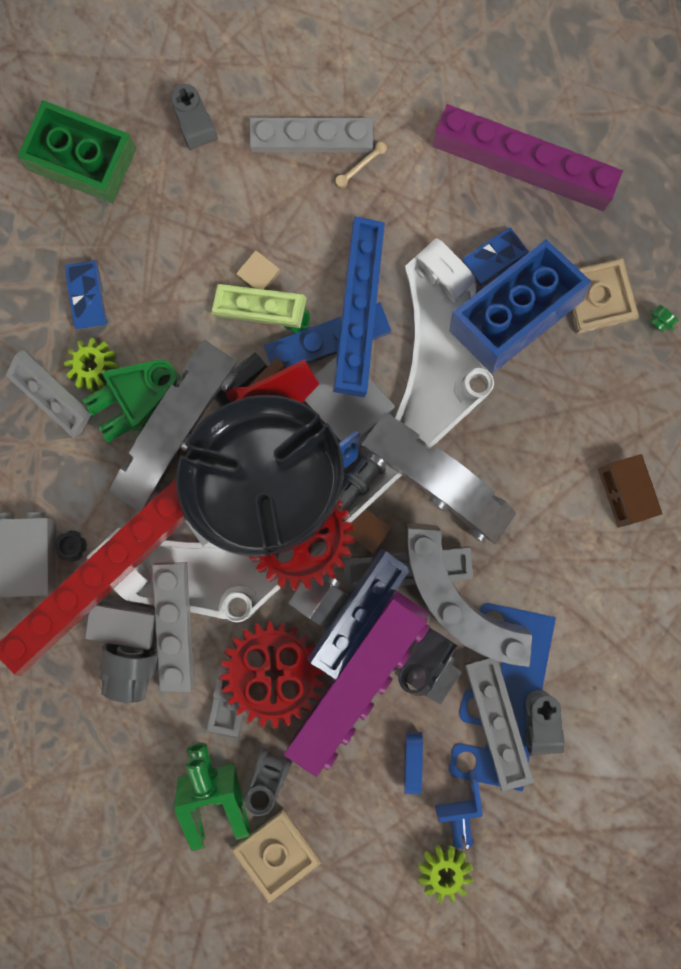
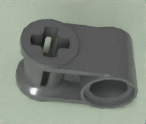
[171,84,218,151]
[524,690,565,756]
[245,748,292,816]

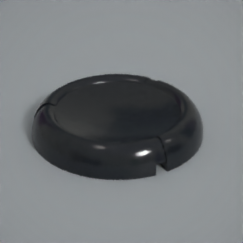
[176,395,344,557]

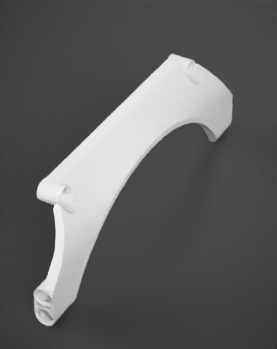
[87,238,494,622]

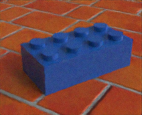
[449,239,591,374]

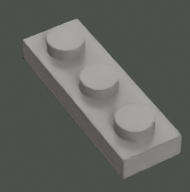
[6,350,91,438]

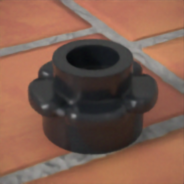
[56,530,87,562]

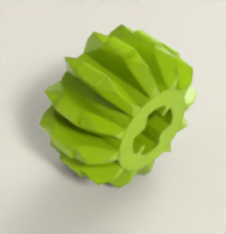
[64,338,120,393]
[418,845,473,903]

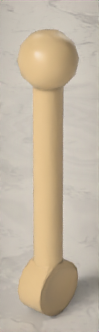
[336,142,387,189]

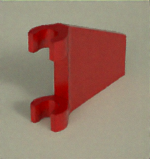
[226,359,319,403]

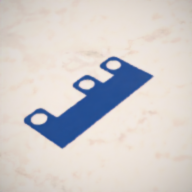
[449,603,556,791]

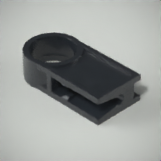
[398,628,458,696]

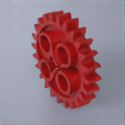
[249,499,355,591]
[218,621,324,729]

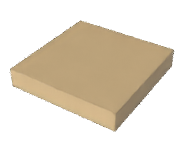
[571,258,639,334]
[231,808,322,903]

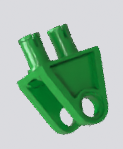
[82,360,181,443]
[174,742,250,851]

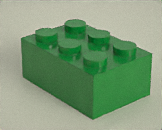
[17,100,136,204]

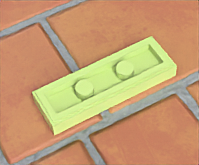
[211,284,307,328]

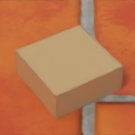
[236,250,280,290]

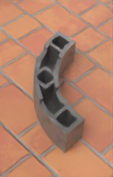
[109,340,237,512]
[362,412,517,544]
[405,523,532,667]
[288,574,462,705]

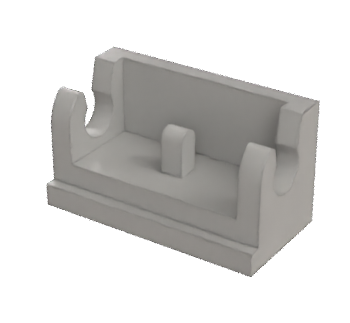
[85,599,156,650]

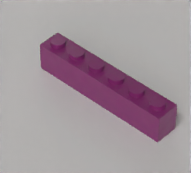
[432,104,623,212]
[284,591,430,777]

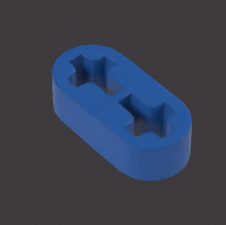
[404,731,423,794]

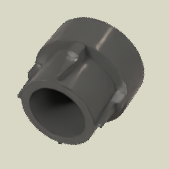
[100,643,158,703]

